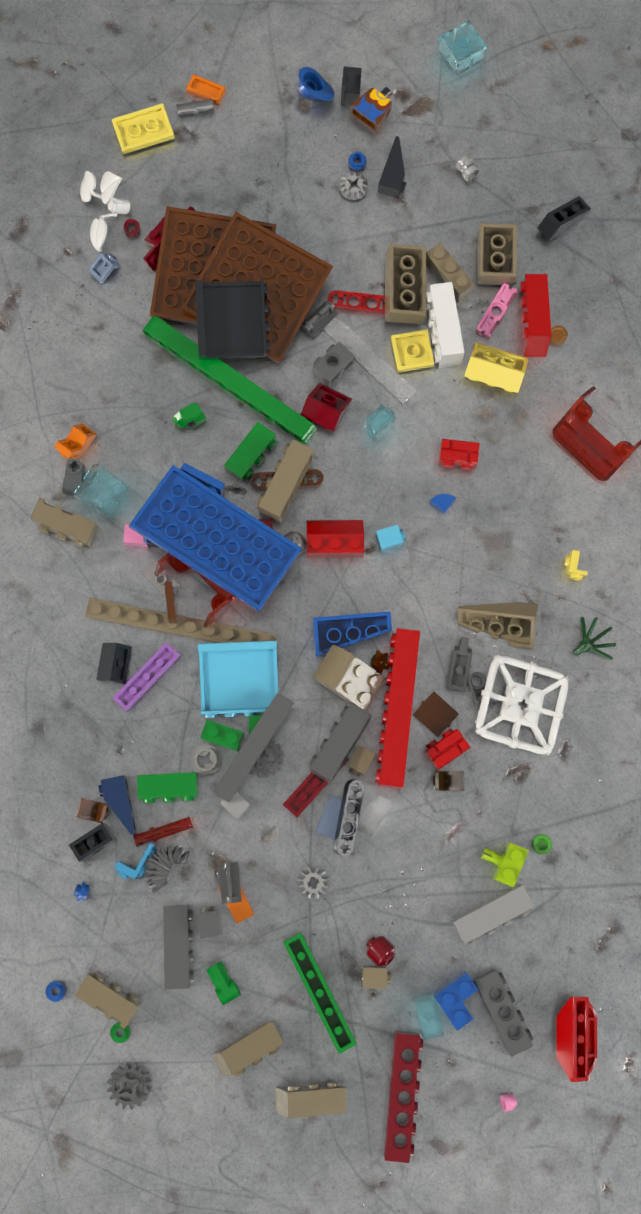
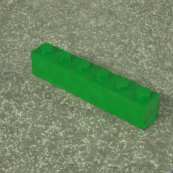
[283,932,357,1054]

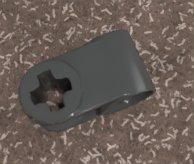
[62,458,86,496]
[467,672,495,711]

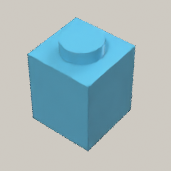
[375,525,406,553]

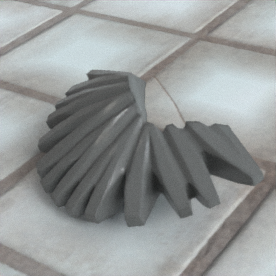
[146,846,190,893]

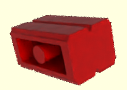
[439,439,480,471]
[424,728,471,771]

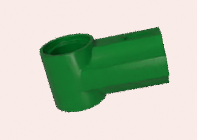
[206,961,241,1005]

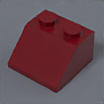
[300,383,352,432]

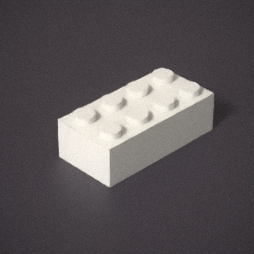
[426,282,465,368]

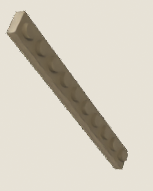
[85,598,277,643]

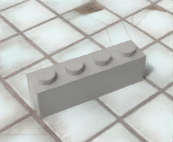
[452,885,535,945]

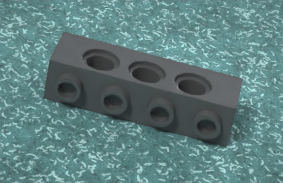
[474,969,534,1057]

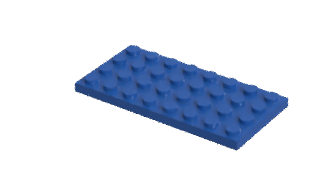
[129,465,302,612]

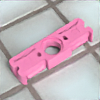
[476,283,517,339]

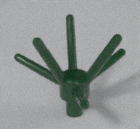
[573,617,616,660]

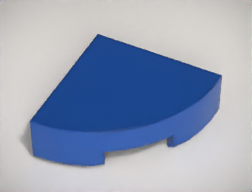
[430,494,456,513]

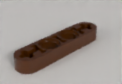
[250,469,324,491]

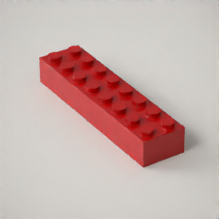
[375,628,420,790]

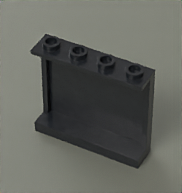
[195,278,270,359]

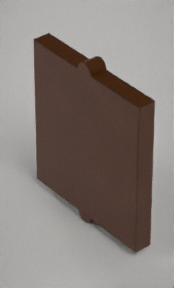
[413,692,459,737]

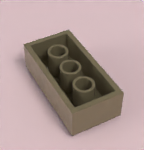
[385,243,426,324]

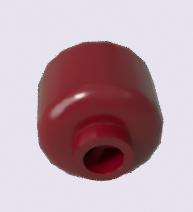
[366,936,396,966]

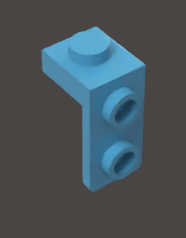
[114,842,157,879]

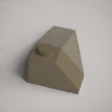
[458,602,538,649]

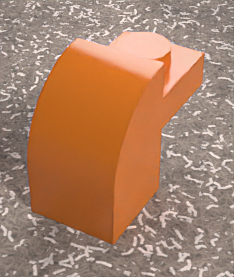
[54,423,97,459]

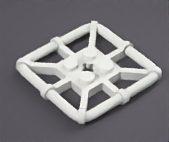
[475,654,569,755]

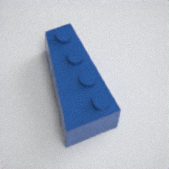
[313,612,392,657]

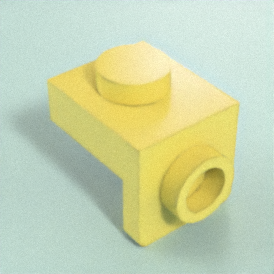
[564,550,588,581]

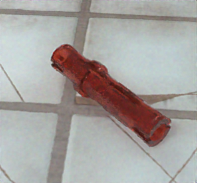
[133,816,193,847]

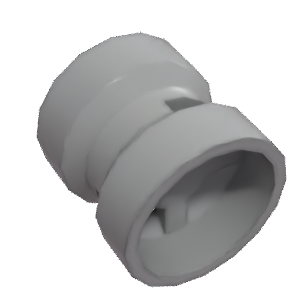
[455,155,480,181]

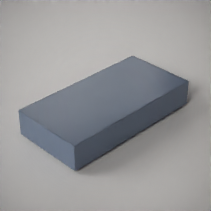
[316,795,348,839]

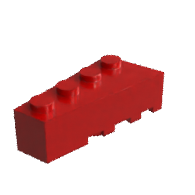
[520,274,552,357]

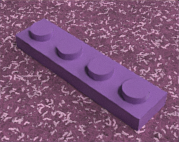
[113,642,181,712]

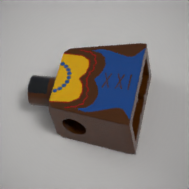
[350,87,393,134]

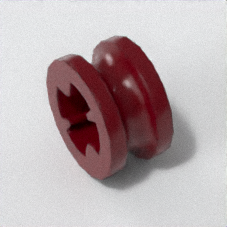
[123,219,140,237]

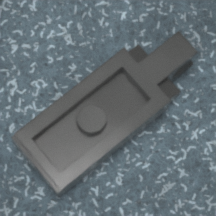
[446,637,473,692]

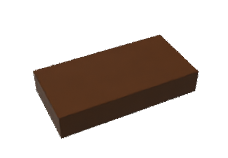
[164,581,177,624]

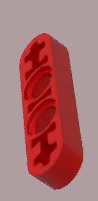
[327,290,385,315]

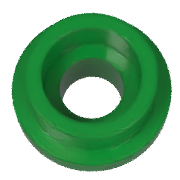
[110,1022,131,1043]

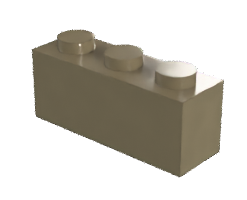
[426,242,474,303]

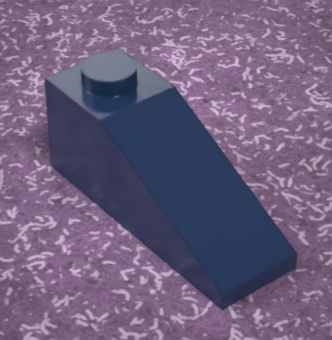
[98,775,137,835]

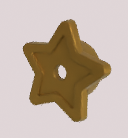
[371,650,389,674]

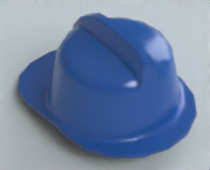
[298,67,335,101]

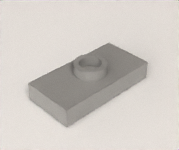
[141,560,182,598]

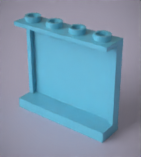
[198,641,278,718]

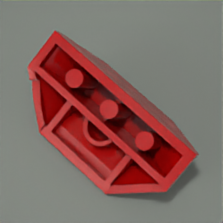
[557,996,598,1082]

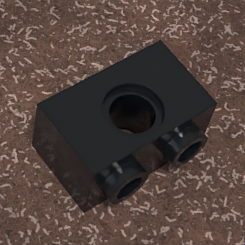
[69,823,116,862]

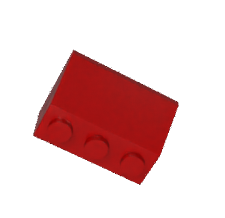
[306,520,364,558]

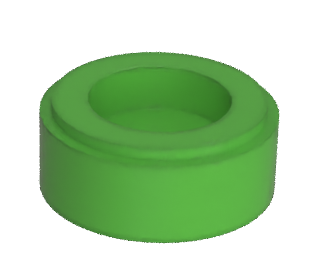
[531,834,552,854]

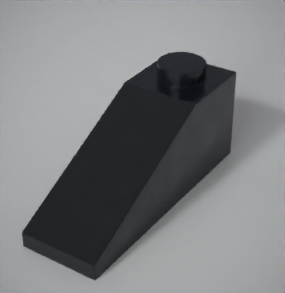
[378,136,407,199]
[537,196,591,241]

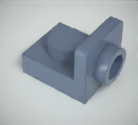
[88,253,121,283]

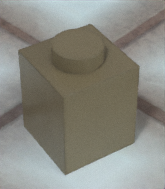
[347,745,375,777]
[362,966,391,989]

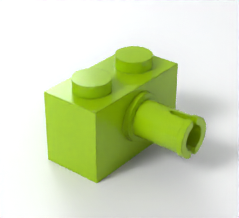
[481,842,529,888]

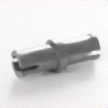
[176,98,214,116]

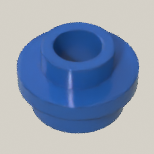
[348,152,367,170]
[74,881,89,901]
[45,981,66,1002]

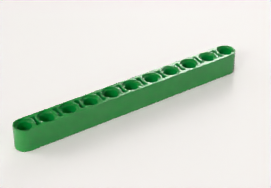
[142,316,317,444]

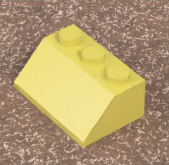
[465,342,528,393]

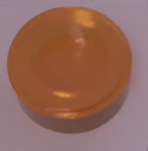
[550,325,568,345]

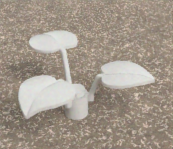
[80,171,130,252]

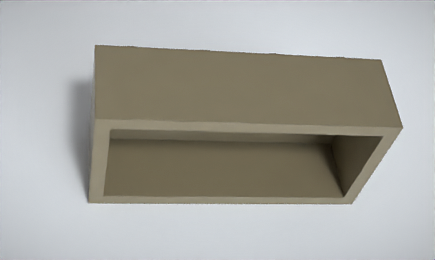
[257,439,314,525]

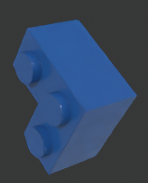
[432,971,478,1031]

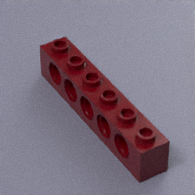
[384,1031,423,1163]

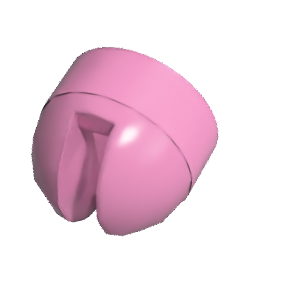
[500,1094,517,1112]

